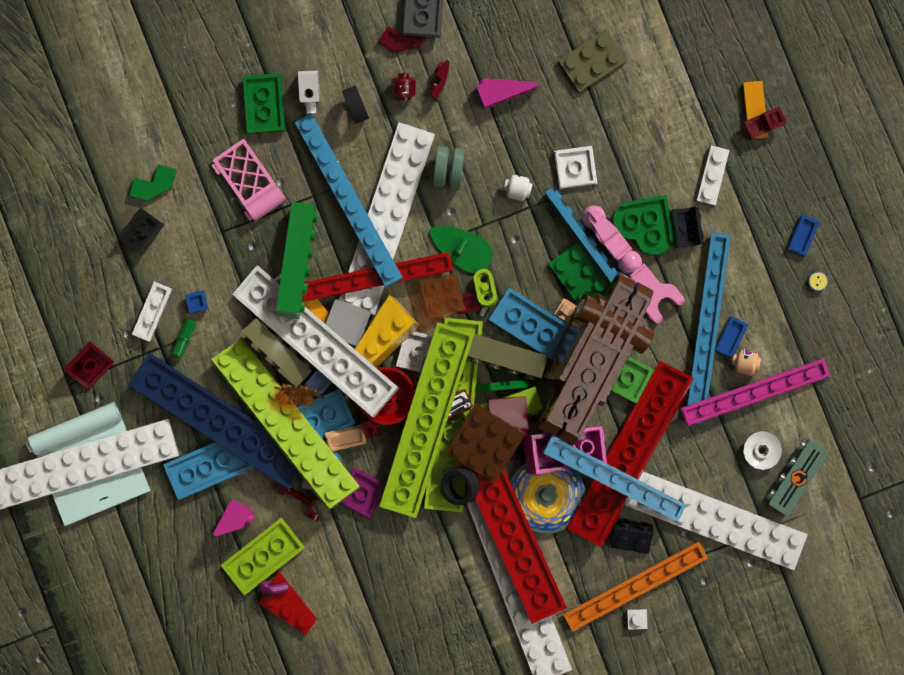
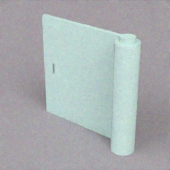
[26,402,151,526]

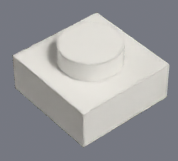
[627,609,648,630]

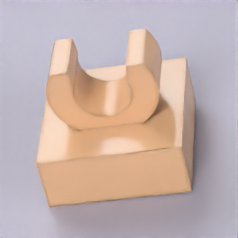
[554,298,576,323]

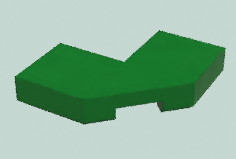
[129,164,177,201]
[476,380,531,392]

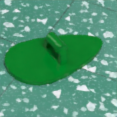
[430,226,492,273]

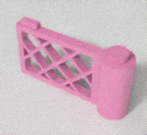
[212,138,286,222]

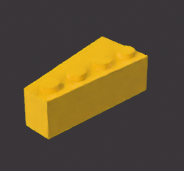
[355,295,420,368]

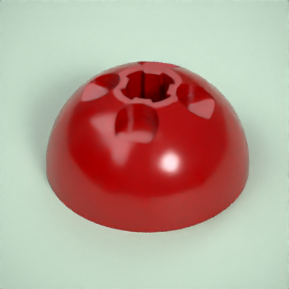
[361,367,415,425]

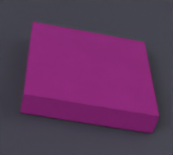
[340,467,386,519]

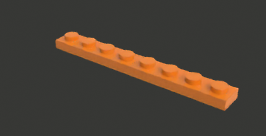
[563,541,708,632]

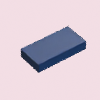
[787,214,820,257]
[715,316,749,359]

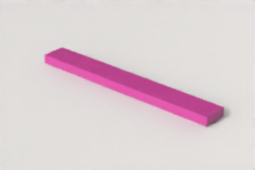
[680,358,830,426]

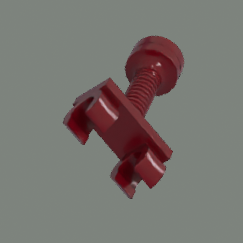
[347,395,382,439]
[277,484,321,522]

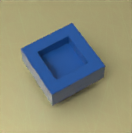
[185,290,209,314]

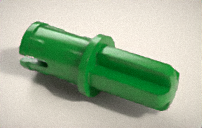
[171,319,197,358]

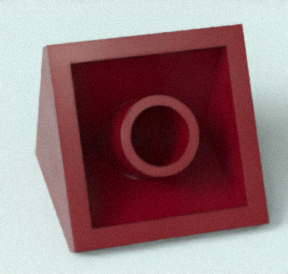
[63,341,114,390]

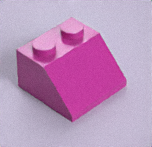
[213,499,256,536]

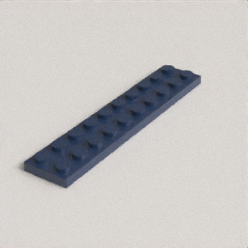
[128,353,300,490]

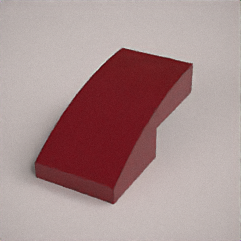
[742,106,787,140]

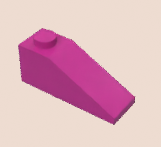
[476,78,538,110]

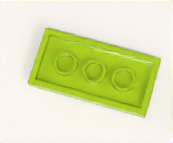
[221,517,306,596]

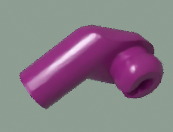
[259,581,288,595]

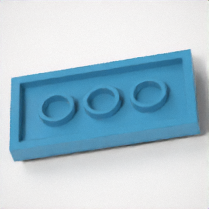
[489,288,568,359]

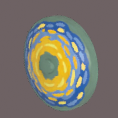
[510,463,585,533]

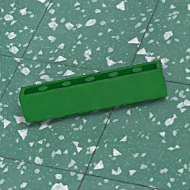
[276,202,318,319]

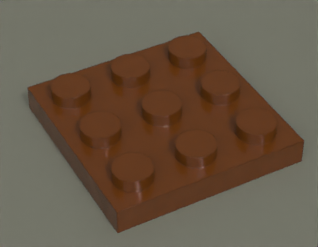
[445,403,525,483]

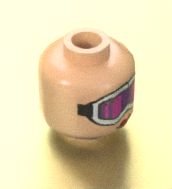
[732,349,761,376]

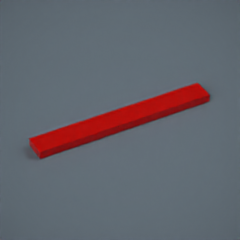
[302,252,453,302]

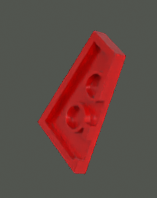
[258,571,317,635]

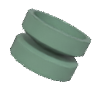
[433,145,465,191]

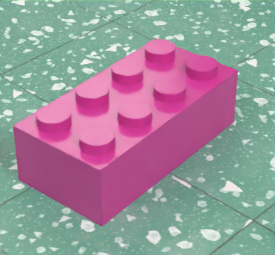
[523,426,607,474]

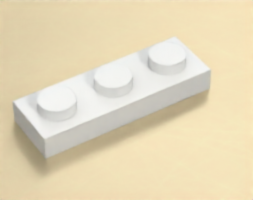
[696,145,729,206]
[132,281,173,342]

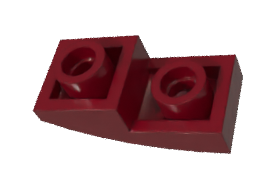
[430,59,449,102]

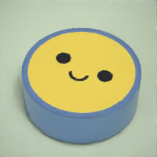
[808,272,828,291]

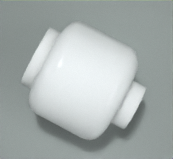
[503,174,532,201]

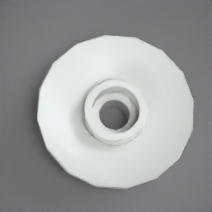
[743,431,782,470]

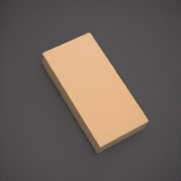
[325,424,367,452]

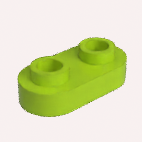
[474,269,497,307]

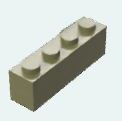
[239,318,313,388]

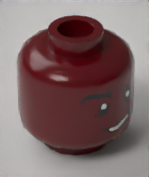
[391,73,416,101]

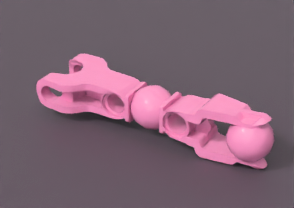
[582,205,685,325]

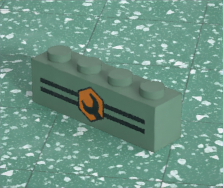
[766,439,829,517]

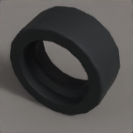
[342,85,369,124]
[440,467,479,506]

